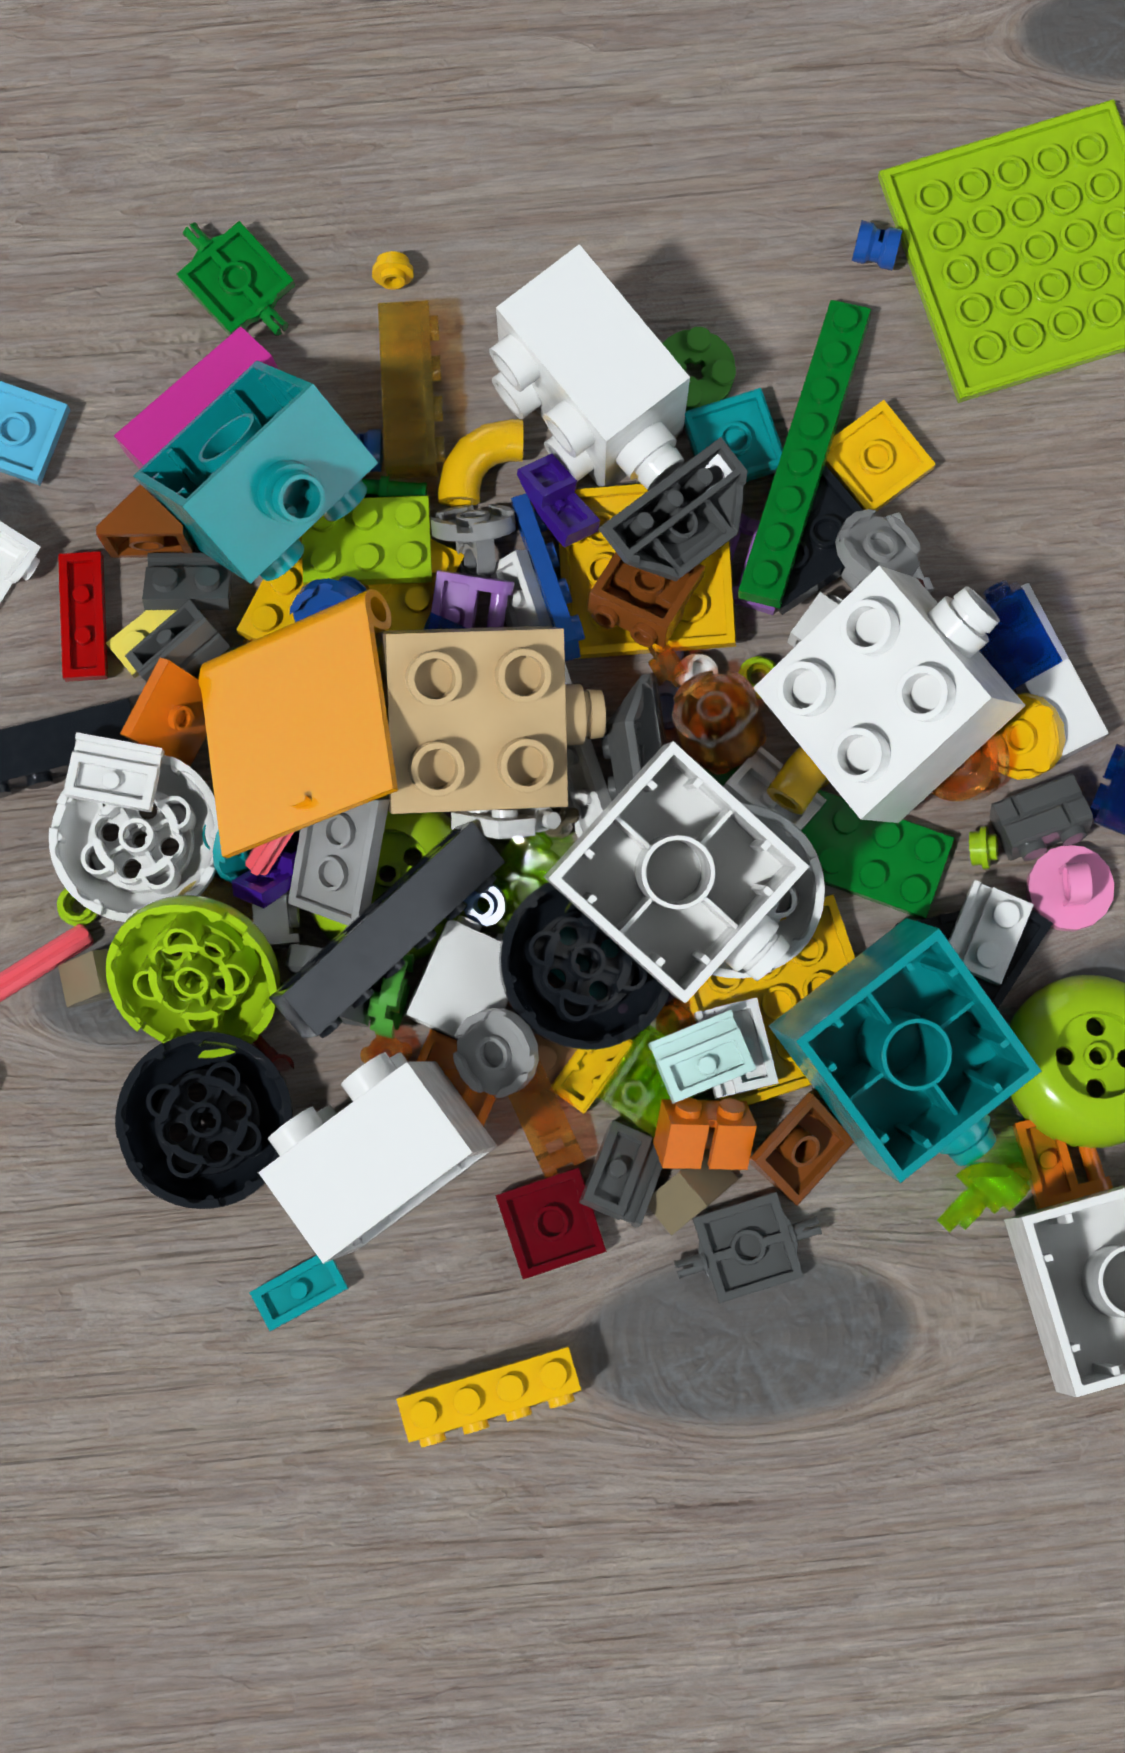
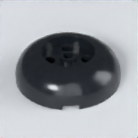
[499,882,670,1050]
[115,1031,293,1209]

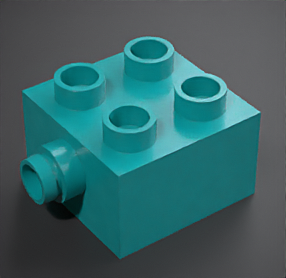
[133,361,378,584]
[769,918,1041,1183]

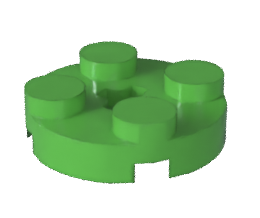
[662,327,736,411]
[368,953,415,1039]

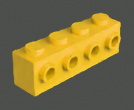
[396,1345,581,1448]

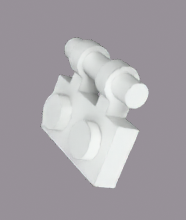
[451,807,561,839]

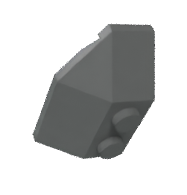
[598,437,747,581]
[601,673,667,801]

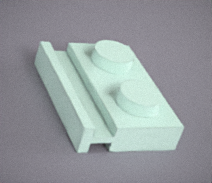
[648,1009,756,1104]

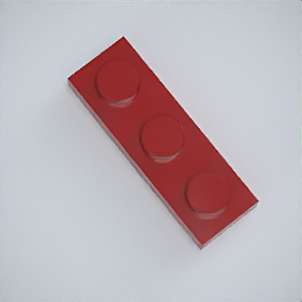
[58,551,108,682]

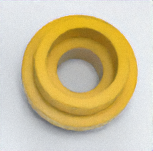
[372,251,414,290]

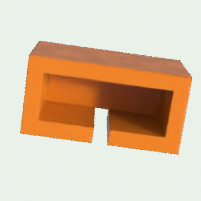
[653,1097,757,1170]

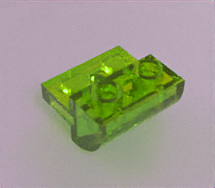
[597,1025,695,1138]
[937,1154,1032,1233]

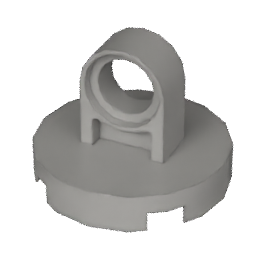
[431,504,516,577]
[835,509,921,591]
[453,1008,539,1098]

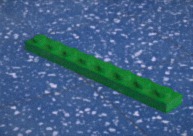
[738,300,871,609]

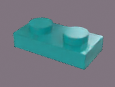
[249,1255,349,1331]

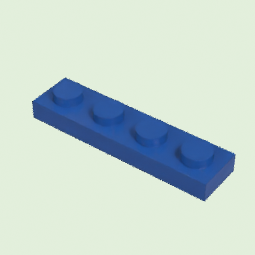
[511,494,585,662]

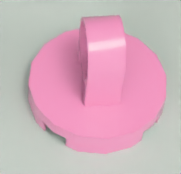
[1026,845,1114,932]

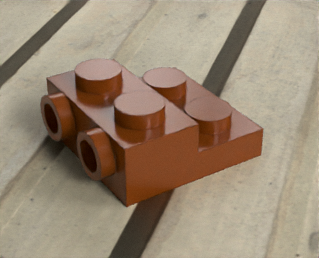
[587,552,706,648]

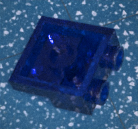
[979,580,1063,690]

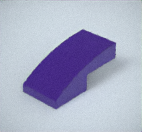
[517,453,600,548]
[231,832,300,909]

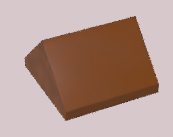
[96,484,195,558]
[749,1092,854,1206]

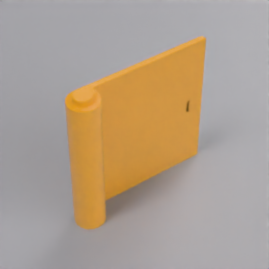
[198,589,398,858]

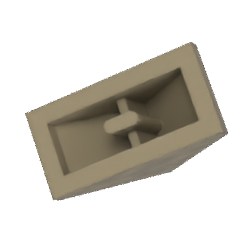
[58,949,112,1008]
[648,1149,738,1236]

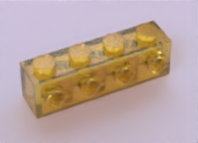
[378,300,445,479]

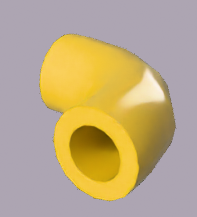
[438,419,524,507]
[767,746,830,814]

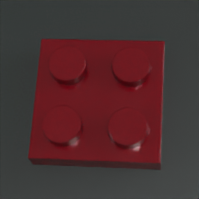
[495,1168,607,1280]

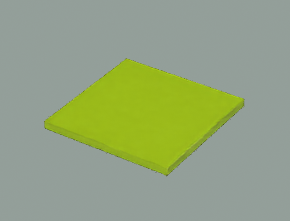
[878,99,1125,403]

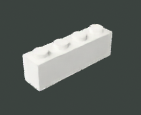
[986,583,1109,763]

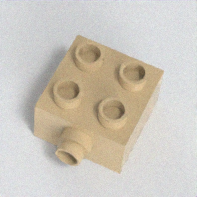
[375,626,606,814]

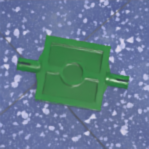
[176,221,295,336]

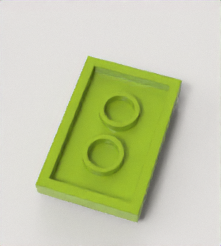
[302,496,432,586]

